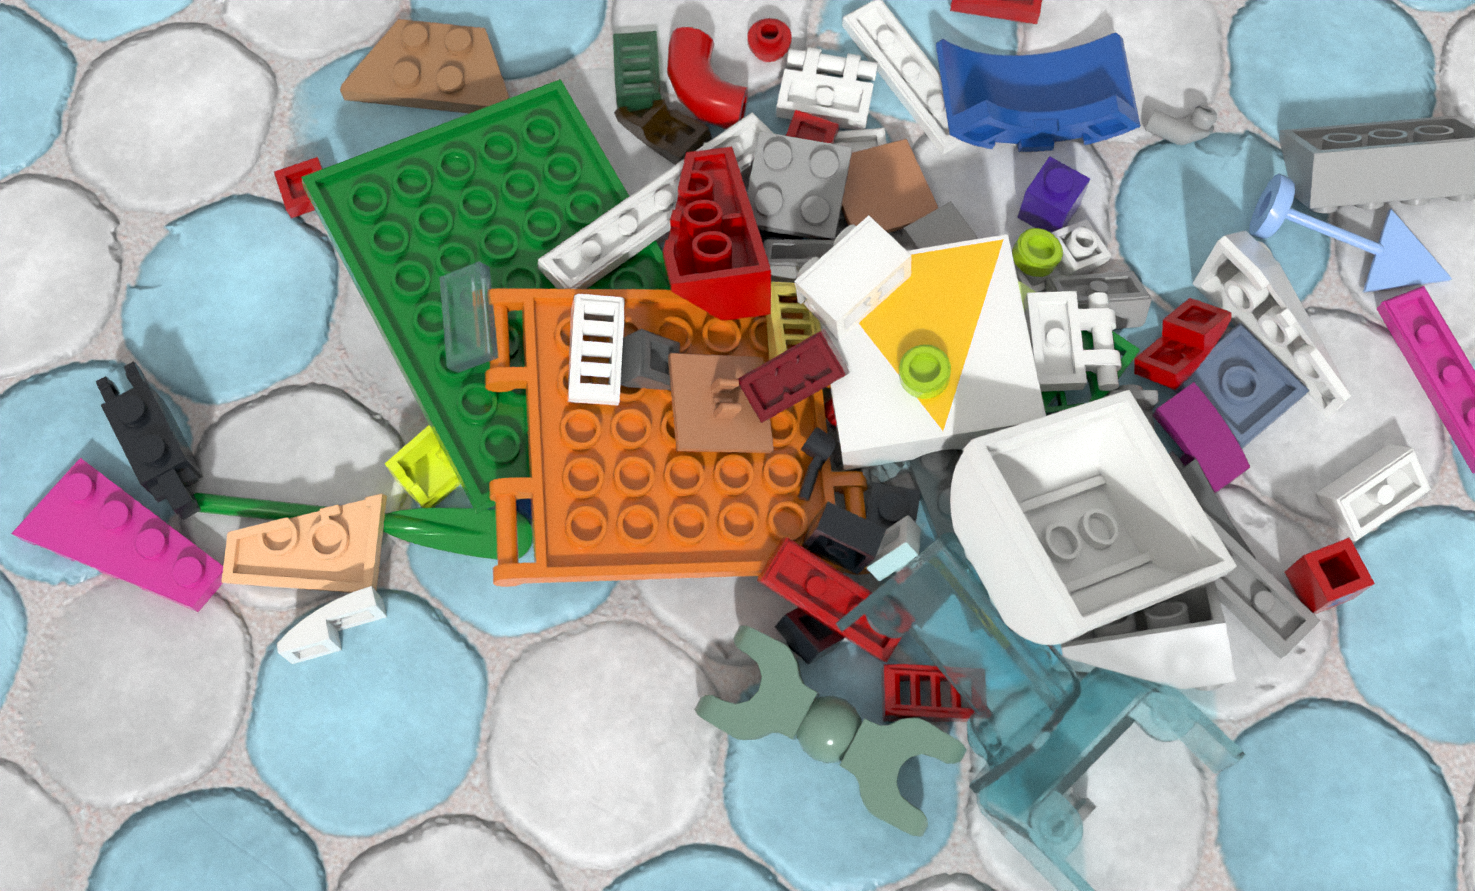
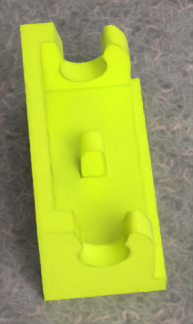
[384,425,460,508]

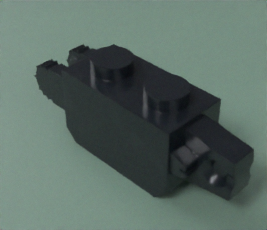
[96,361,203,520]

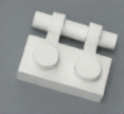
[776,47,878,130]
[1024,291,1122,391]

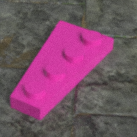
[11,458,223,612]

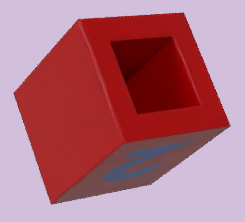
[1284,537,1375,615]

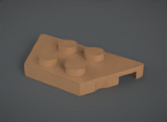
[340,19,509,113]

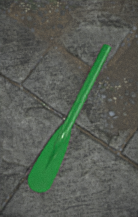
[194,492,533,560]

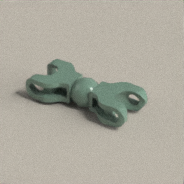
[694,625,967,836]

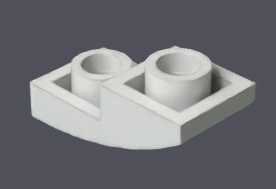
[1014,219,1111,292]

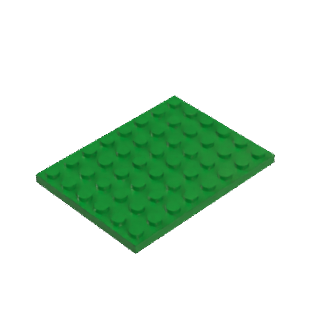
[301,79,671,514]

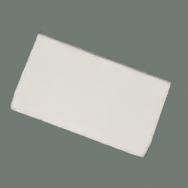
[1316,444,1431,541]

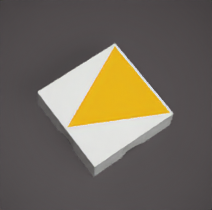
[820,234,1046,470]

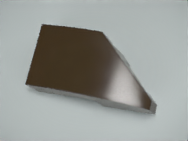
[614,98,712,165]

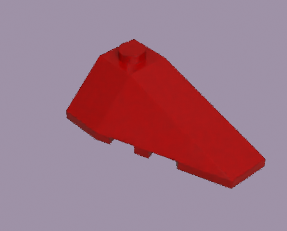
[663,146,771,321]

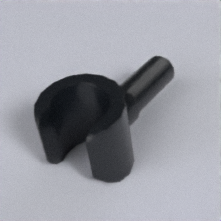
[797,427,836,501]

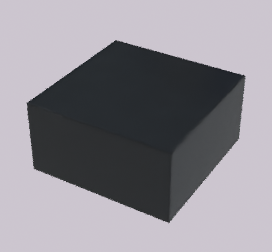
[801,502,886,575]

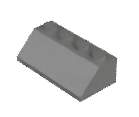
[1279,115,1475,213]

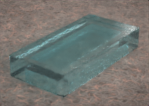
[439,262,498,372]

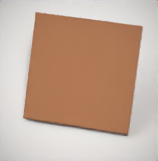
[841,139,938,233]
[668,353,774,453]

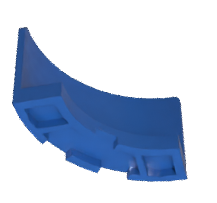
[936,33,1141,152]

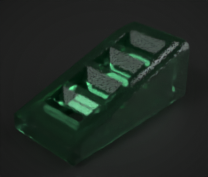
[613,31,662,112]

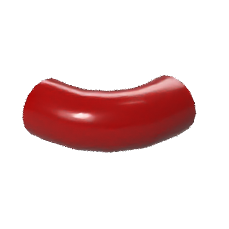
[667,27,748,130]

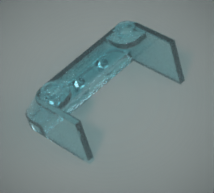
[835,532,1081,795]
[976,667,1246,891]

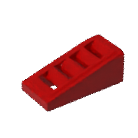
[881,664,987,722]

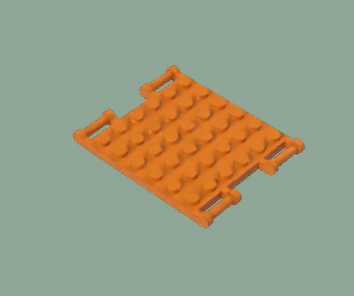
[482,288,871,587]

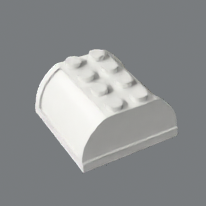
[950,390,1237,645]

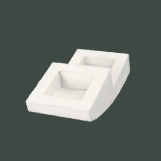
[277,586,387,664]

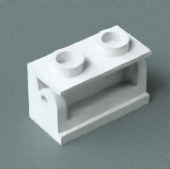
[794,216,911,341]

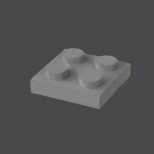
[747,131,852,240]

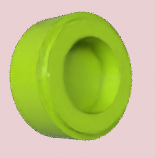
[1012,228,1063,277]
[899,345,951,399]

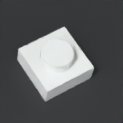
[866,515,921,581]

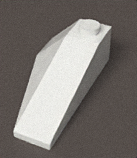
[1192,231,1351,419]

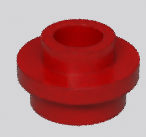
[747,18,792,62]

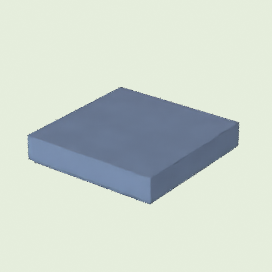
[1173,323,1310,449]

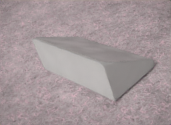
[1045,271,1152,329]

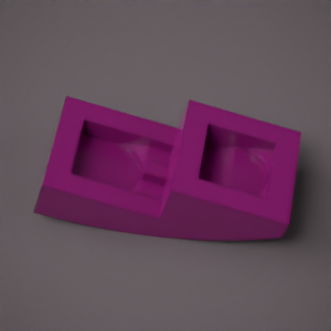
[1152,382,1250,494]

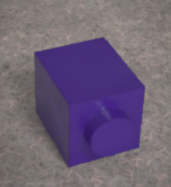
[1017,156,1090,233]

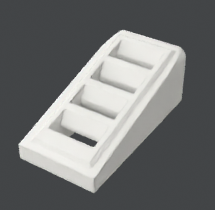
[568,294,625,405]

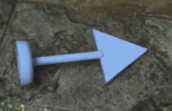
[1249,173,1452,293]

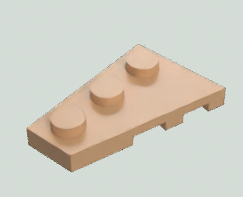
[221,493,387,593]

